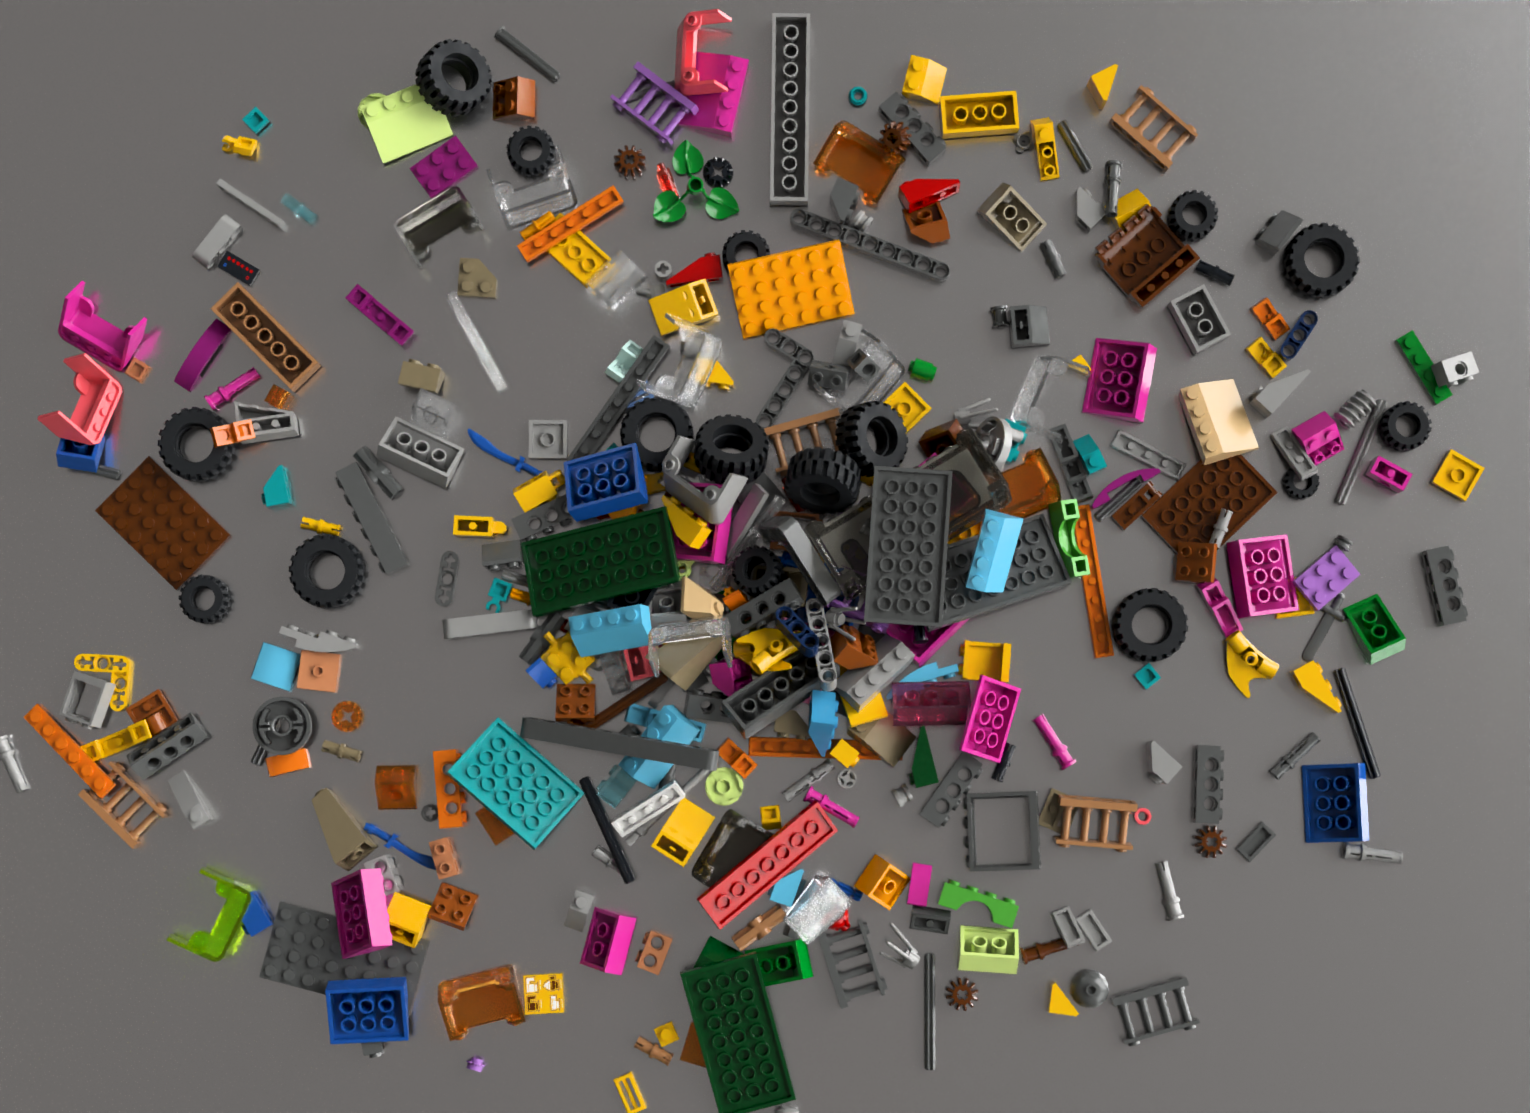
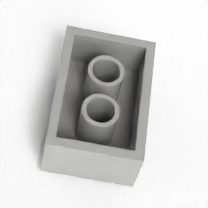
[1167,284,1231,355]

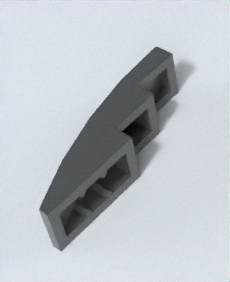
[1047,424,1093,504]

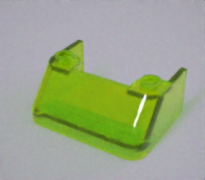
[166,867,251,962]

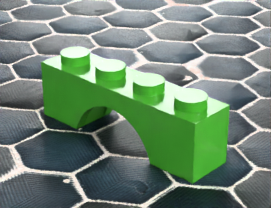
[1048,499,1090,578]
[937,879,1019,928]

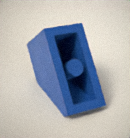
[525,658,558,689]
[242,891,274,937]

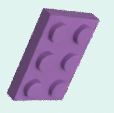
[1292,545,1360,611]

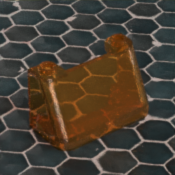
[813,120,906,204]
[982,448,1061,519]
[438,965,526,1041]

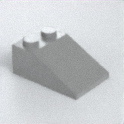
[1249,369,1311,419]

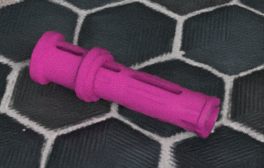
[204,367,260,411]
[1033,714,1077,770]
[802,786,860,828]

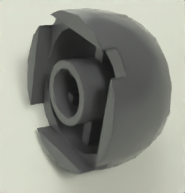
[1070,969,1109,1008]

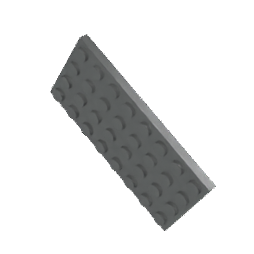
[864,466,953,627]
[926,514,1072,632]
[259,902,430,1017]

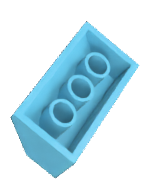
[965,509,1023,592]
[568,604,653,657]
[618,705,700,789]

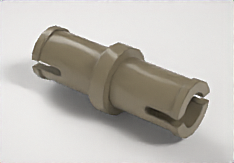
[321,740,362,763]

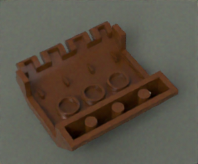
[1095,204,1200,308]

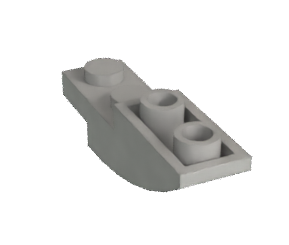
[279,624,359,653]

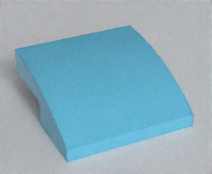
[251,642,300,691]

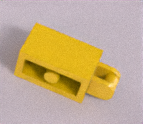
[513,469,565,513]
[453,515,507,538]

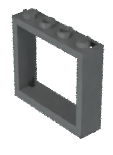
[963,791,1041,872]

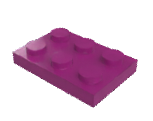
[409,135,478,200]

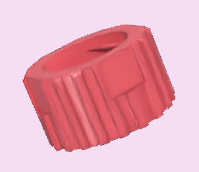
[1134,808,1152,825]

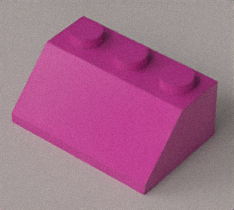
[580,907,636,975]

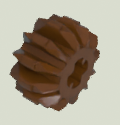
[879,121,912,154]
[614,145,646,178]
[1194,825,1227,858]
[945,978,978,1011]

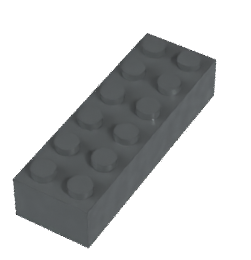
[722,643,840,740]

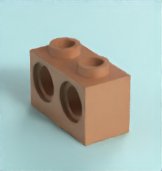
[428,837,460,880]
[635,929,673,975]

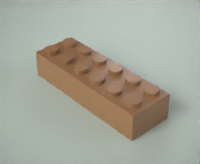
[211,282,321,392]

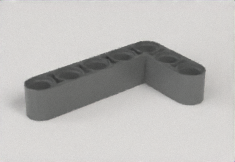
[756,328,814,430]
[759,516,841,606]

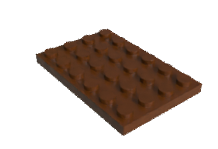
[1141,454,1278,554]
[95,456,231,590]

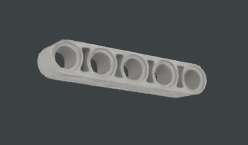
[806,598,837,691]
[442,609,538,639]

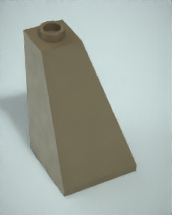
[645,621,731,691]
[312,787,378,872]

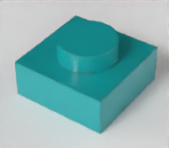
[242,107,270,134]
[1134,663,1161,690]

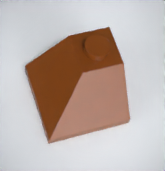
[902,201,950,243]

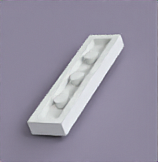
[611,780,685,837]

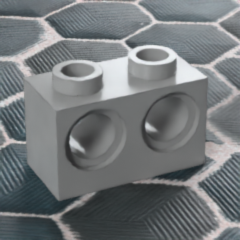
[363,854,403,896]

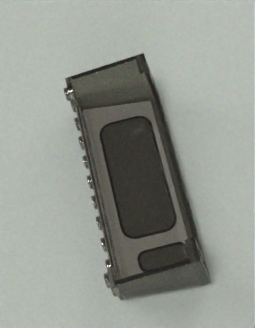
[804,427,1012,600]

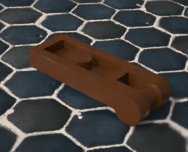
[1111,481,1163,531]

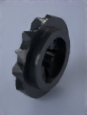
[703,157,733,187]

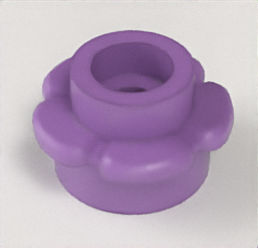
[466,1057,485,1072]

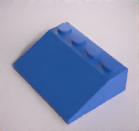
[564,443,648,522]
[1302,763,1369,843]
[325,977,409,1044]

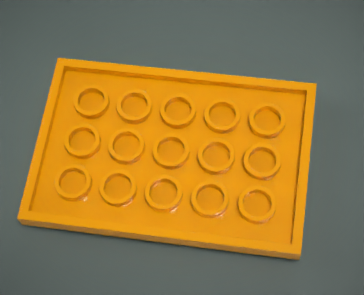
[727,239,855,338]

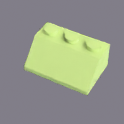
[958,925,1019,974]

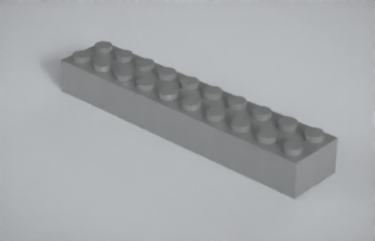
[770,13,810,206]

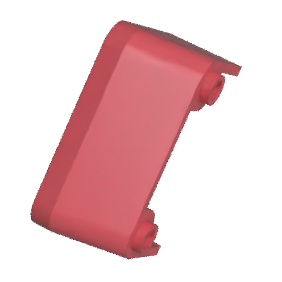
[674,9,732,96]
[37,353,122,445]

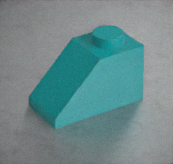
[1073,434,1107,476]
[261,465,292,509]

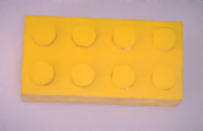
[939,91,1019,139]

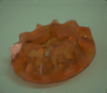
[332,701,363,732]

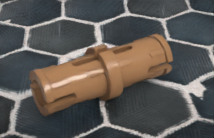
[634,1036,673,1066]

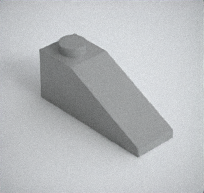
[832,320,862,366]
[167,770,214,830]

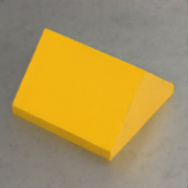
[1087,64,1118,110]
[1104,188,1151,230]

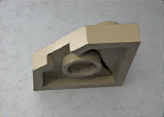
[457,258,497,299]

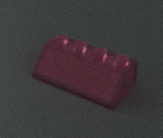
[892,681,971,726]

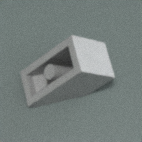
[564,889,596,932]

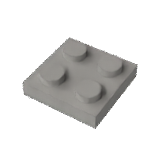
[528,420,568,459]

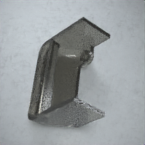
[394,186,485,269]

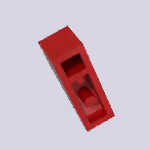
[898,179,960,213]
[666,253,723,288]

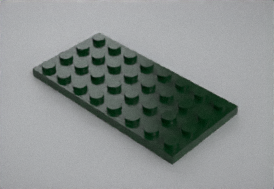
[521,506,681,617]
[680,951,796,1113]

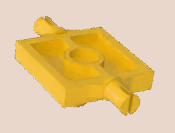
[540,631,595,685]

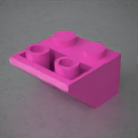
[1291,411,1344,466]
[709,657,753,697]

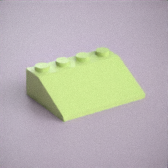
[360,84,453,164]

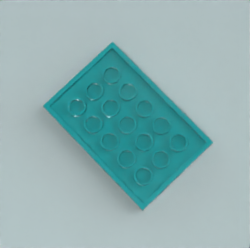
[446,717,585,850]

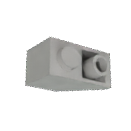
[1075,186,1106,232]

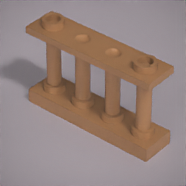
[1109,85,1198,172]
[764,408,840,477]
[78,761,169,849]
[1053,794,1138,852]

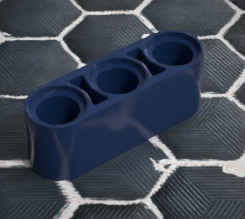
[1277,310,1318,362]
[775,606,819,658]

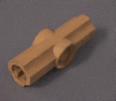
[731,904,788,951]

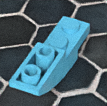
[885,662,959,703]

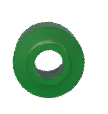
[908,358,937,382]

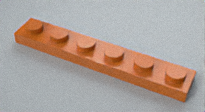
[517,185,624,263]
[24,704,116,799]

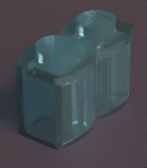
[596,765,637,809]

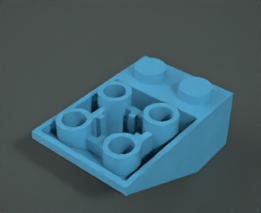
[808,690,839,757]

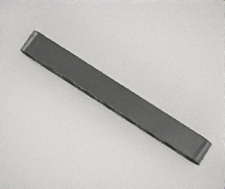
[790,208,950,283]

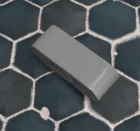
[192,214,242,269]

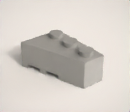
[234,401,299,444]

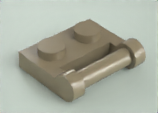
[1039,788,1079,834]

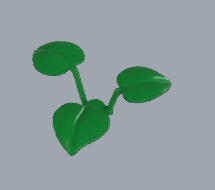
[653,140,739,223]

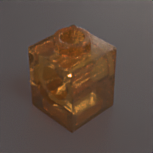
[264,384,294,410]

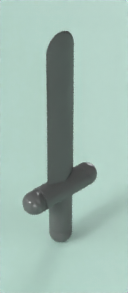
[1302,593,1346,661]

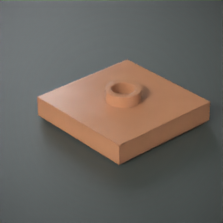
[296,650,340,693]

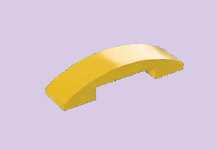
[80,719,152,762]

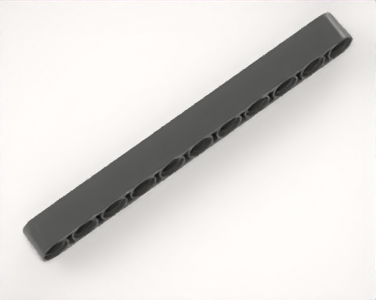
[520,717,719,771]

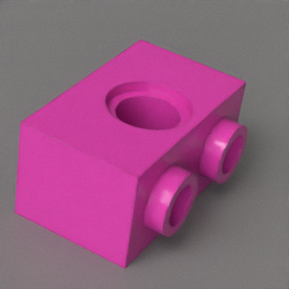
[1365,456,1413,493]

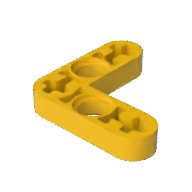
[74,654,131,712]

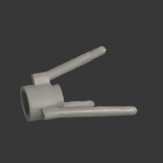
[954,398,998,429]
[825,607,866,641]
[880,923,921,970]

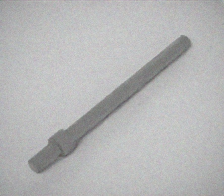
[625,769,711,846]

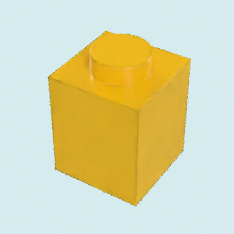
[829,739,860,768]

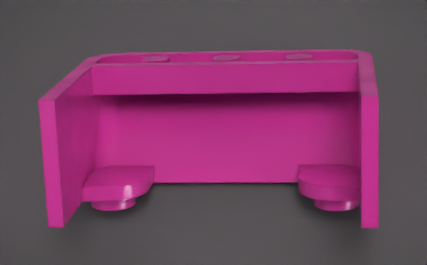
[58,281,147,371]

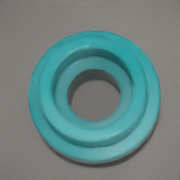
[848,87,867,106]

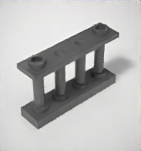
[817,919,888,1009]
[1110,977,1200,1046]

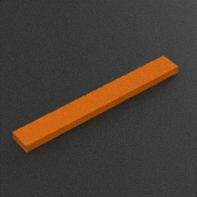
[1074,504,1114,659]
[748,737,903,761]

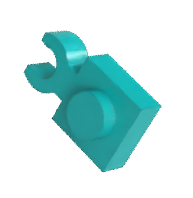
[486,577,513,613]

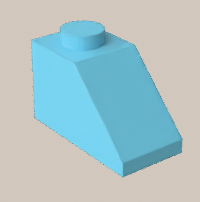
[767,869,804,907]

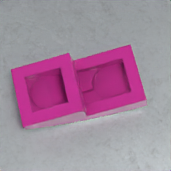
[907,863,932,907]

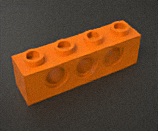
[433,749,467,829]

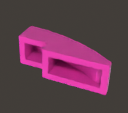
[1196,577,1244,638]

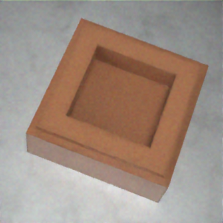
[124,357,151,383]

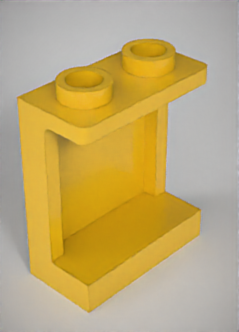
[958,640,1011,683]

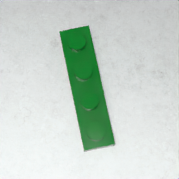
[1395,330,1453,405]

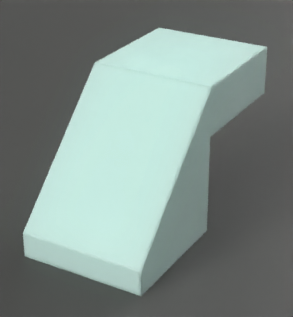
[604,340,643,383]

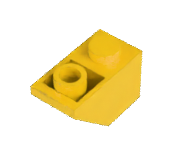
[695,358,734,390]

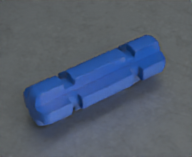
[826,878,863,901]

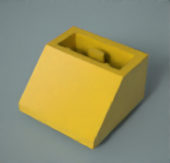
[387,892,431,948]

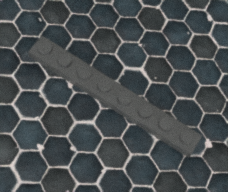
[567,335,670,461]

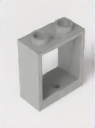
[59,670,116,730]

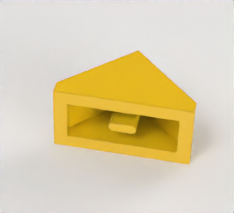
[1047,981,1079,1016]

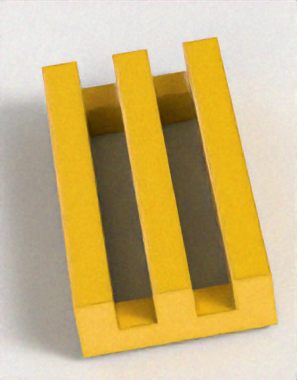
[613,1072,647,1113]

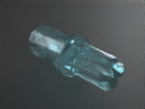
[281,193,317,224]

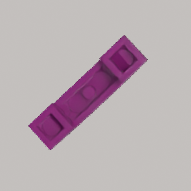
[345,284,414,346]
[174,318,232,392]
[1090,468,1161,510]

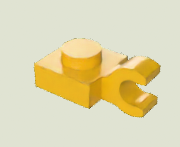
[222,135,257,156]

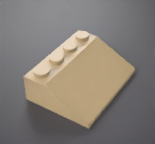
[1179,379,1259,465]

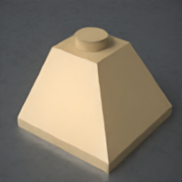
[680,576,724,625]

